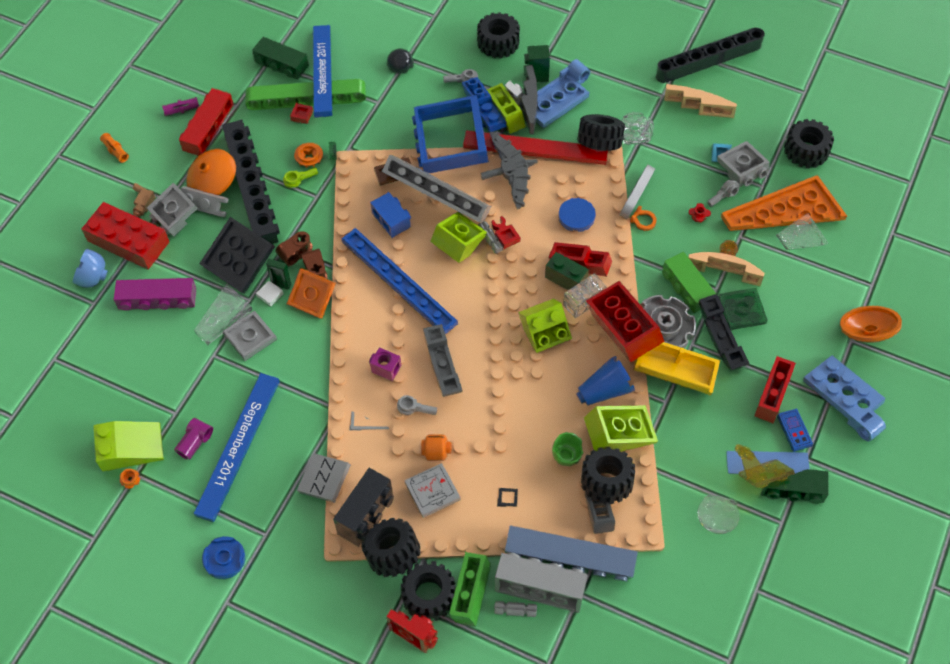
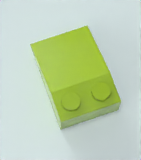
[584,405,658,452]
[93,421,164,472]

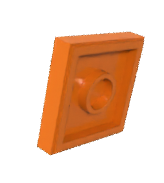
[287,268,336,318]

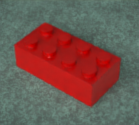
[81,202,169,270]
[586,281,665,363]

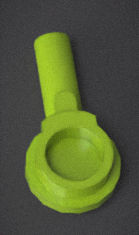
[283,168,318,188]

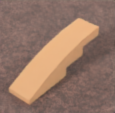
[664,84,737,118]

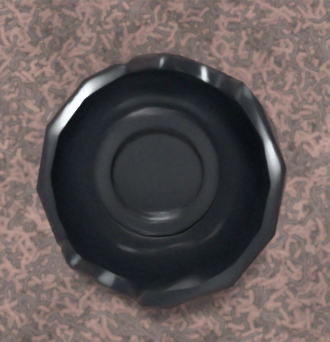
[387,48,414,73]

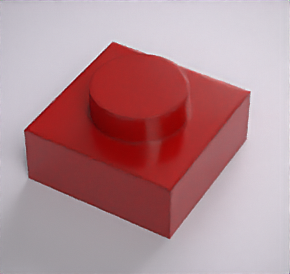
[290,103,313,124]

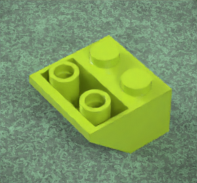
[518,299,572,353]

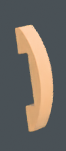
[688,252,765,286]

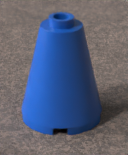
[576,356,635,406]

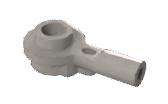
[443,69,478,83]
[707,179,739,207]
[397,395,437,415]

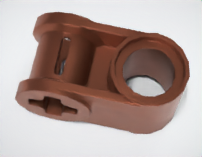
[275,231,313,266]
[301,248,328,279]

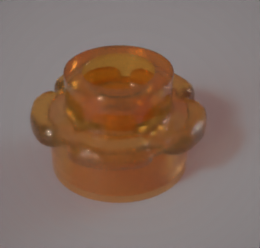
[719,240,738,256]

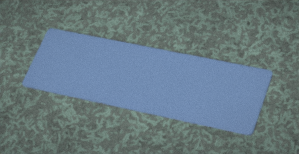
[727,451,810,475]

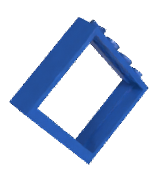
[412,95,489,173]

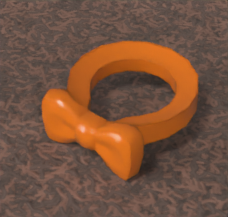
[630,205,657,231]

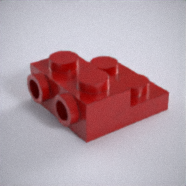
[386,609,438,653]

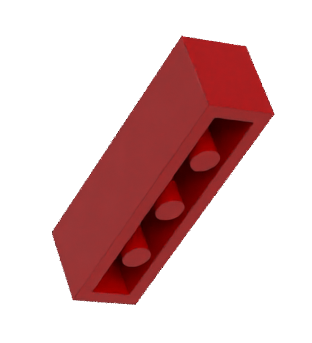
[179,88,234,156]

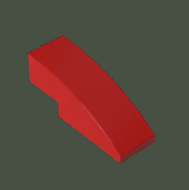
[549,242,612,277]

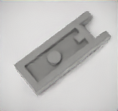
[181,186,228,217]

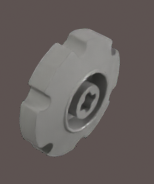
[641,295,696,348]

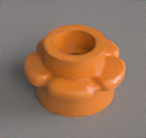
[120,469,140,489]

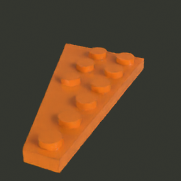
[721,175,847,231]

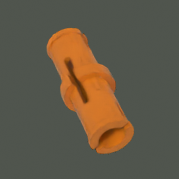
[100,133,129,163]

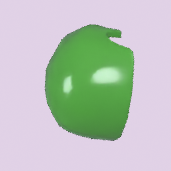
[552,432,584,466]

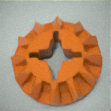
[294,143,323,168]

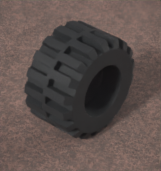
[477,12,520,58]
[577,114,625,151]
[784,119,834,168]
[581,447,635,504]
[361,518,421,578]
[401,561,456,621]

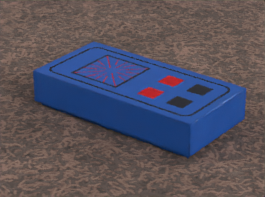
[777,409,813,452]

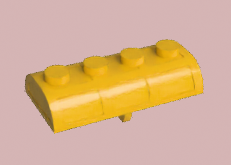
[633,342,720,396]

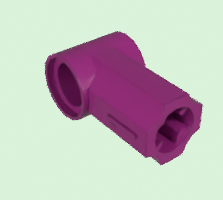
[174,418,213,460]

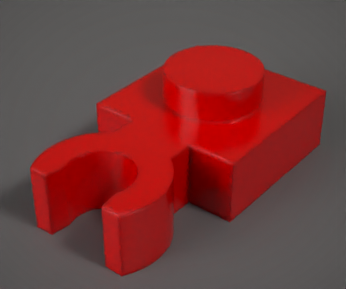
[491,216,521,249]

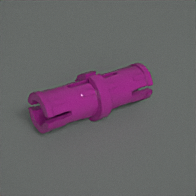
[162,97,199,116]

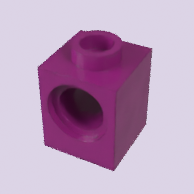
[369,347,402,381]

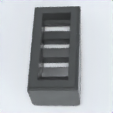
[585,491,615,534]

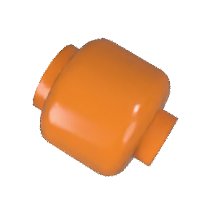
[421,434,452,461]

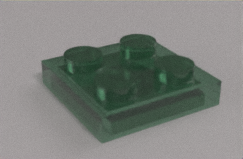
[718,288,768,330]

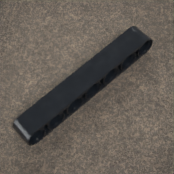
[656,27,765,83]

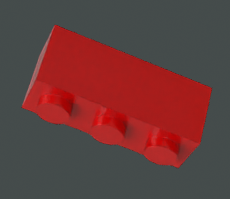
[754,356,796,423]

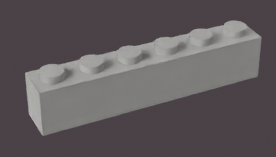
[382,155,492,223]

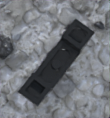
[699,294,749,371]

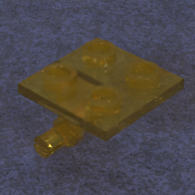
[735,444,795,488]

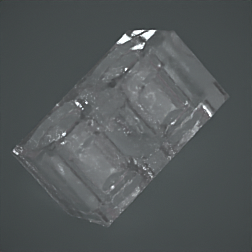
[563,273,607,318]

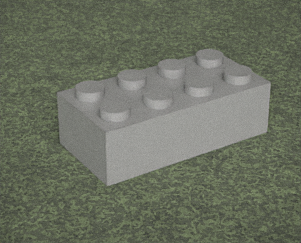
[495,552,588,613]

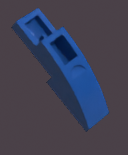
[462,77,506,132]

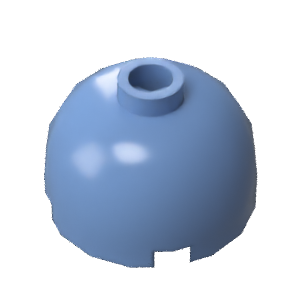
[73,249,108,288]

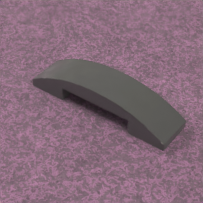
[423,324,463,397]

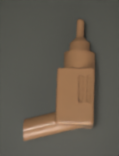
[133,183,156,218]

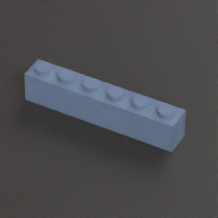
[504,525,638,582]

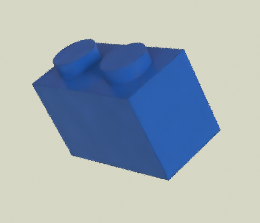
[370,192,411,238]

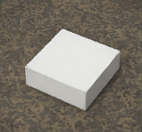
[256,281,284,306]

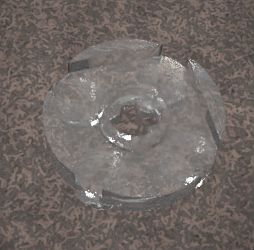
[621,112,654,145]

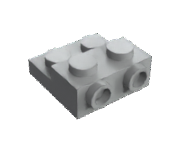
[717,141,770,187]
[147,183,198,236]

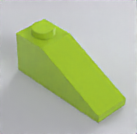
[486,83,526,134]

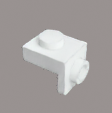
[505,81,523,106]

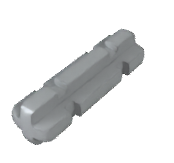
[478,221,503,254]
[494,601,537,617]

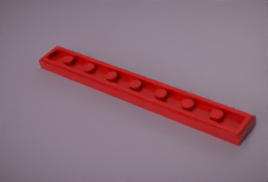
[463,130,608,165]

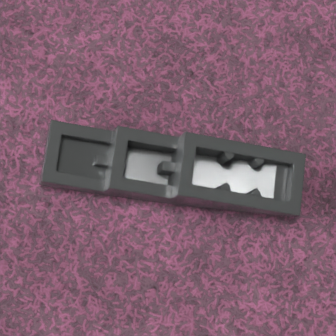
[521,65,538,135]

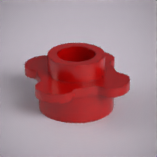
[688,203,711,222]

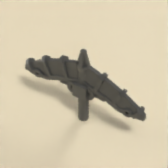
[480,131,538,209]

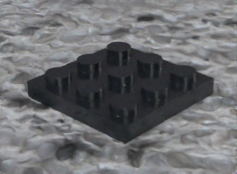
[199,217,276,294]

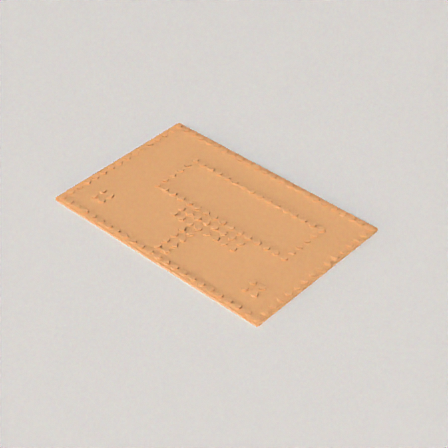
[324,146,665,562]

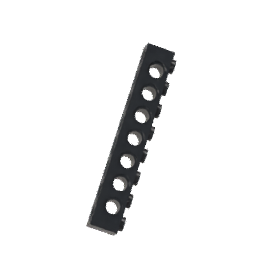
[222,119,280,244]

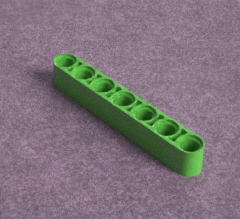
[245,79,366,110]

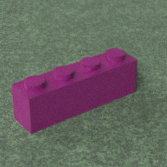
[114,278,196,311]

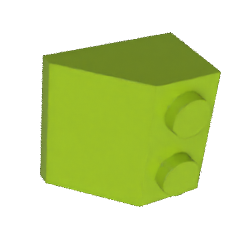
[430,212,487,263]

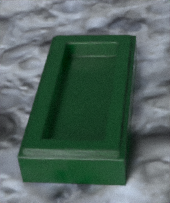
[266,259,291,289]

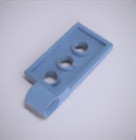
[520,59,591,128]
[803,355,886,442]

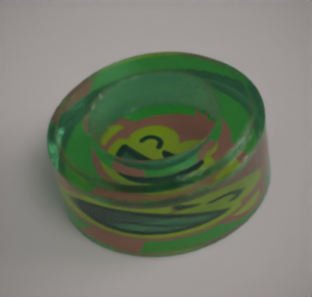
[329,142,337,160]

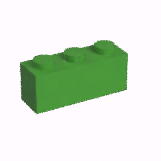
[662,251,716,313]
[449,552,491,626]

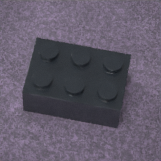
[333,467,394,547]

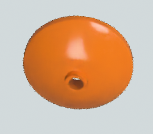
[186,149,236,195]
[840,306,902,343]

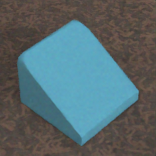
[712,143,732,162]

